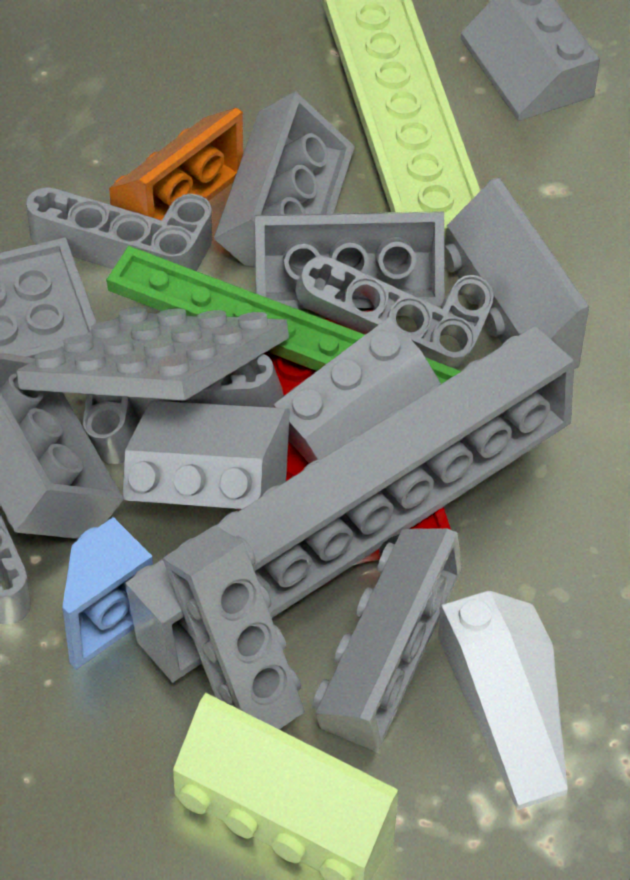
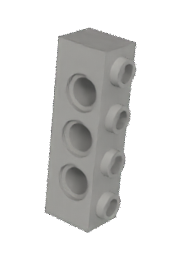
[162,525,305,729]

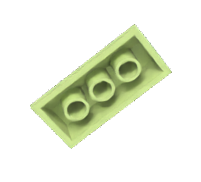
[173,693,399,880]

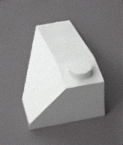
[438,590,568,810]

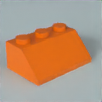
[109,108,243,220]

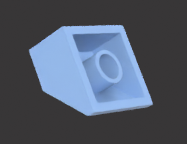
[62,517,153,670]

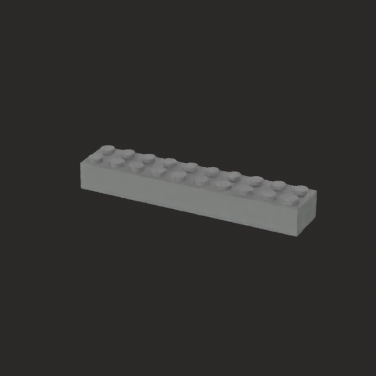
[125,326,574,683]

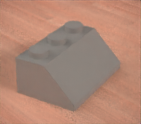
[460,0,600,121]
[273,317,441,464]
[123,401,290,509]

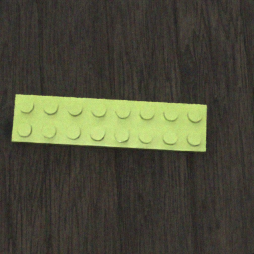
[322,0,481,240]

